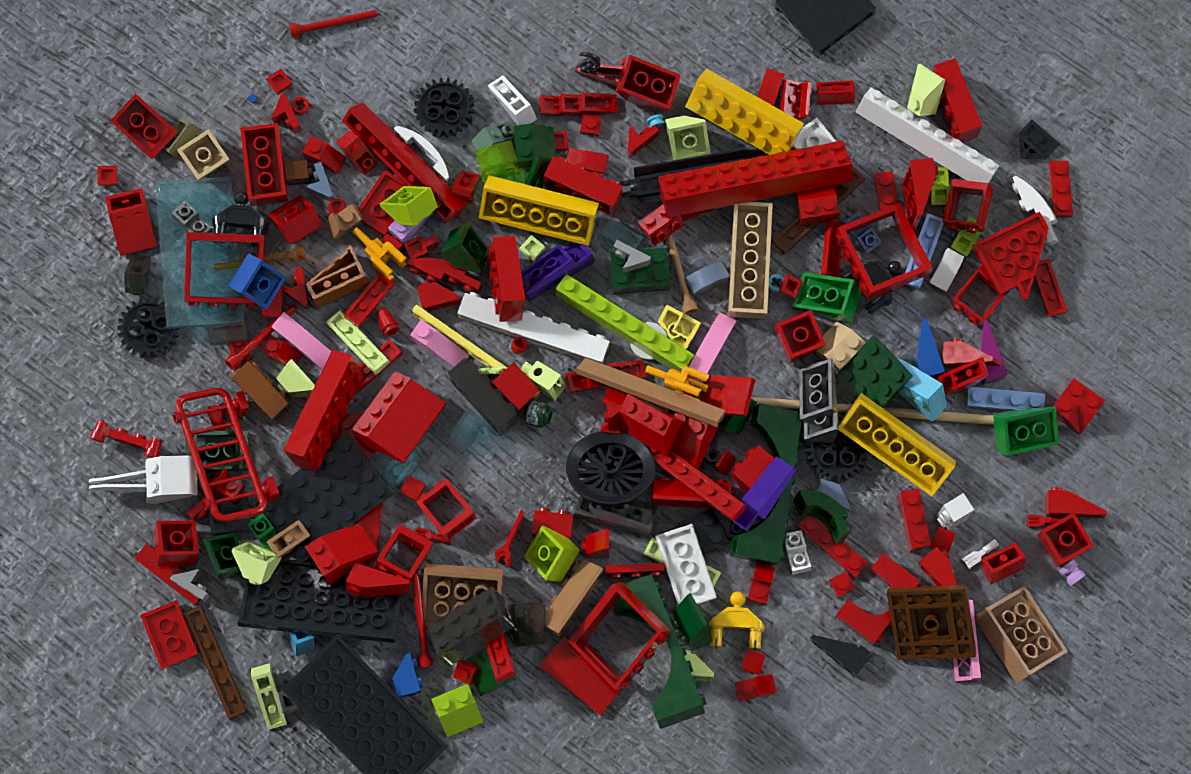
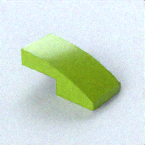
[930,167,950,205]
[950,216,981,257]

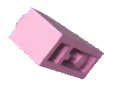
[410,320,469,371]

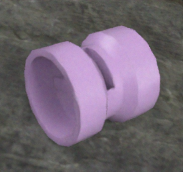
[1059,560,1086,586]

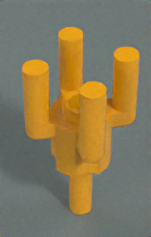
[352,227,407,281]
[645,365,709,401]

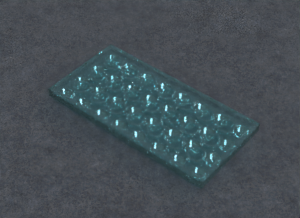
[155,177,244,329]

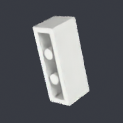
[936,493,974,530]

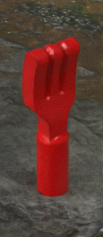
[1026,515,1065,527]
[414,527,452,544]

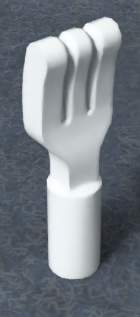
[962,539,999,569]

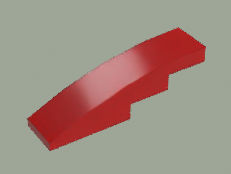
[539,92,617,116]
[565,360,647,393]

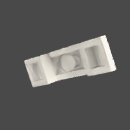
[394,126,450,184]

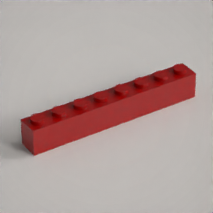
[342,102,468,223]

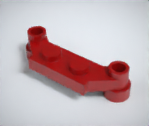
[89,420,163,458]

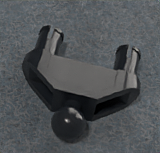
[212,191,267,247]
[841,260,902,315]

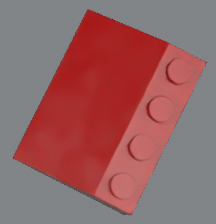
[902,158,938,232]
[352,371,447,464]

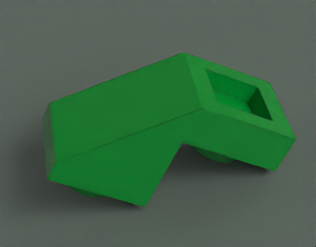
[247,513,277,551]

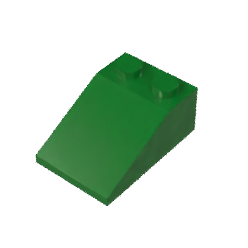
[792,272,861,324]
[993,407,1059,456]

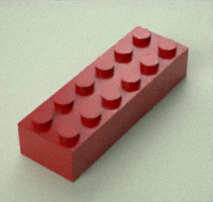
[283,350,364,473]

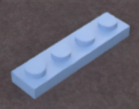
[905,213,944,290]
[966,387,1045,411]

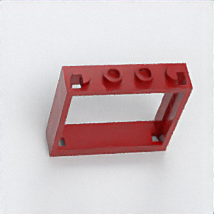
[835,203,933,300]
[184,232,264,308]
[568,582,671,690]

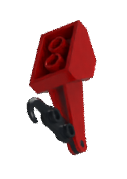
[575,52,681,111]

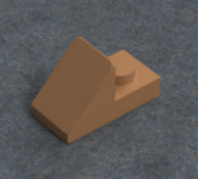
[325,204,364,241]
[267,520,310,558]

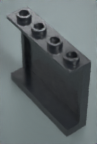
[774,0,876,58]

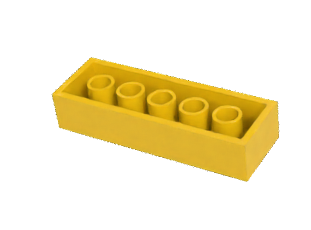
[685,68,804,155]
[479,175,599,246]
[838,393,956,497]

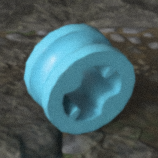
[647,114,666,129]
[768,274,783,293]

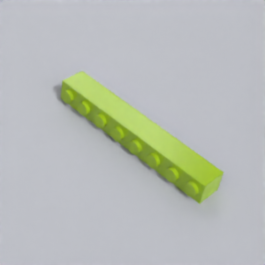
[556,274,694,372]

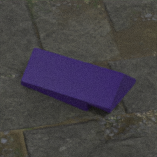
[521,242,595,301]
[734,456,797,531]

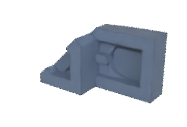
[817,479,851,511]

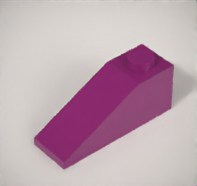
[979,321,1008,385]

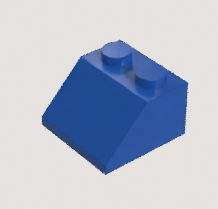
[229,253,286,310]

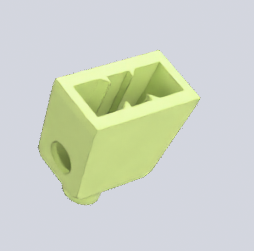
[521,361,566,402]

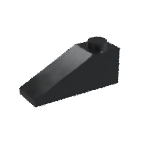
[809,635,871,677]

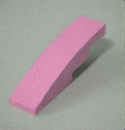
[271,312,331,370]
[689,312,736,383]

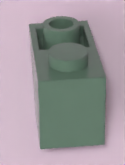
[471,122,515,156]

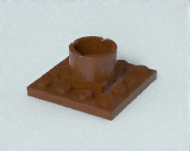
[887,585,976,660]

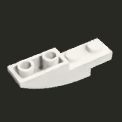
[1012,176,1058,245]

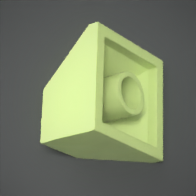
[907,64,945,116]
[665,116,711,160]
[276,359,315,398]
[232,541,282,585]
[684,650,714,682]

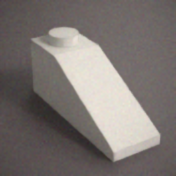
[488,75,537,125]

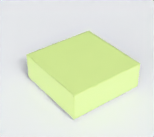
[519,235,546,262]

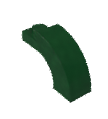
[793,489,850,545]

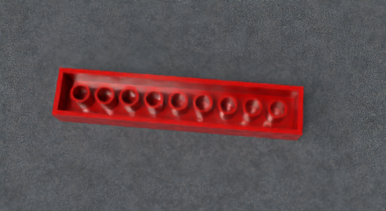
[658,141,853,218]

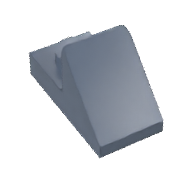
[306,162,334,202]

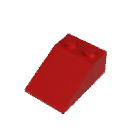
[109,93,178,159]
[795,185,839,225]
[670,412,718,470]
[305,523,379,585]

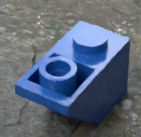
[392,653,424,699]

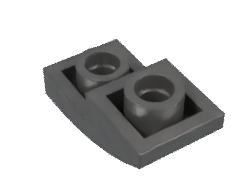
[172,201,213,243]

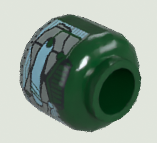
[523,401,553,428]

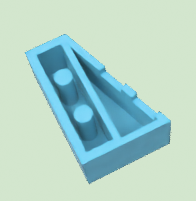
[897,357,947,422]

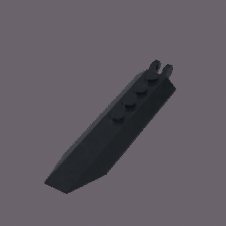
[620,148,769,205]

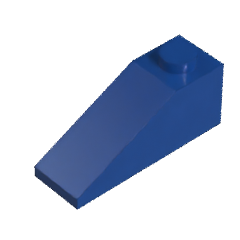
[915,318,945,378]

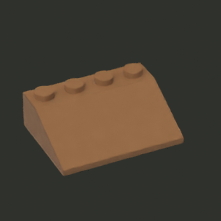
[422,563,504,631]
[975,586,1068,684]

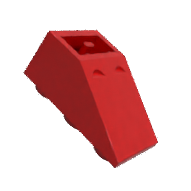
[105,188,157,256]

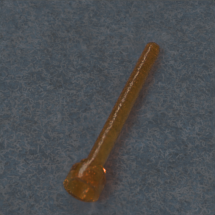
[214,245,305,271]

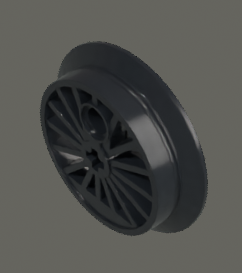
[566,431,655,507]

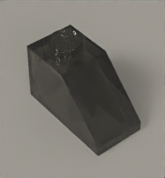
[124,255,151,295]

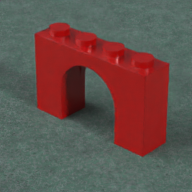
[835,553,920,646]

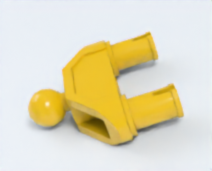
[708,591,765,650]

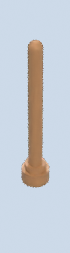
[666,235,699,315]

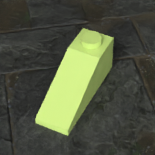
[251,663,287,730]

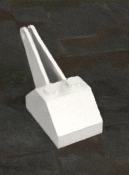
[89,456,197,504]

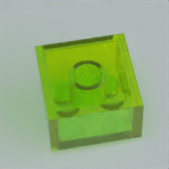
[475,140,518,182]

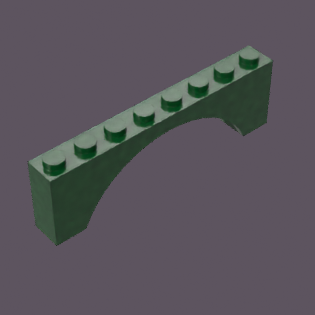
[730,403,804,566]
[607,574,707,729]

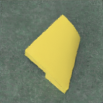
[658,305,701,350]

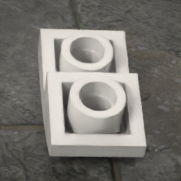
[929,247,964,292]
[784,530,811,575]

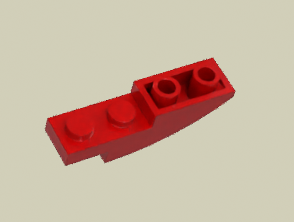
[407,258,482,294]

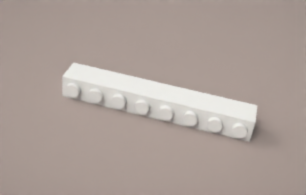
[856,87,999,183]
[457,292,610,364]

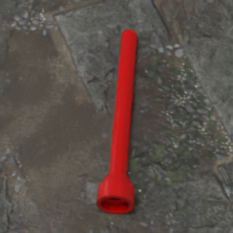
[289,10,378,39]
[225,305,297,372]
[412,573,434,667]

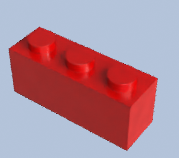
[898,488,931,552]

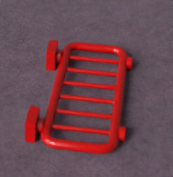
[173,388,279,522]

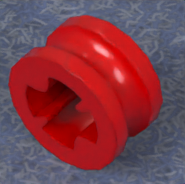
[292,97,310,116]

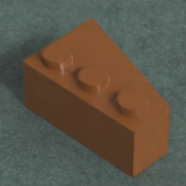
[306,245,369,309]
[228,361,289,419]

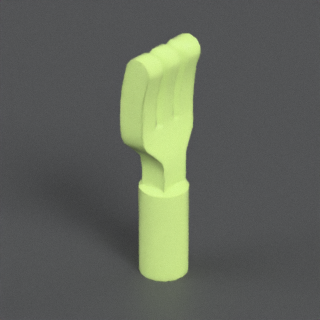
[478,365,505,376]

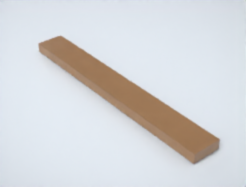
[576,357,725,427]

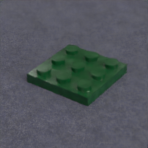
[835,335,913,408]

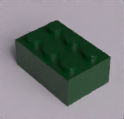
[610,248,670,294]

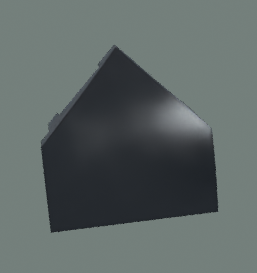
[1019,119,1060,159]

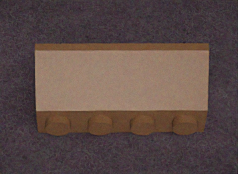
[539,559,603,638]

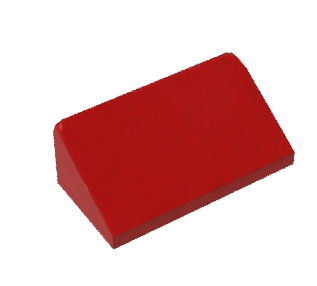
[816,81,855,105]

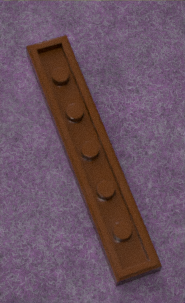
[772,166,866,255]
[183,605,248,720]

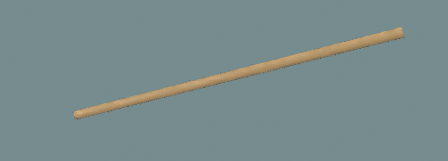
[696,393,994,425]

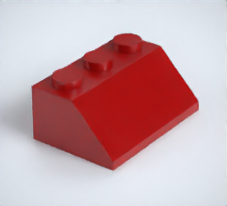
[619,394,683,456]

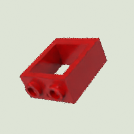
[942,179,993,234]
[951,265,1009,327]
[416,478,477,542]
[375,524,433,584]

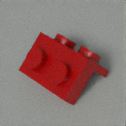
[780,78,812,121]
[637,205,684,246]

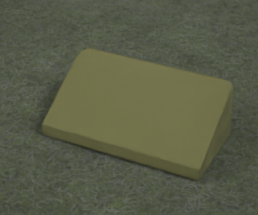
[162,118,199,159]

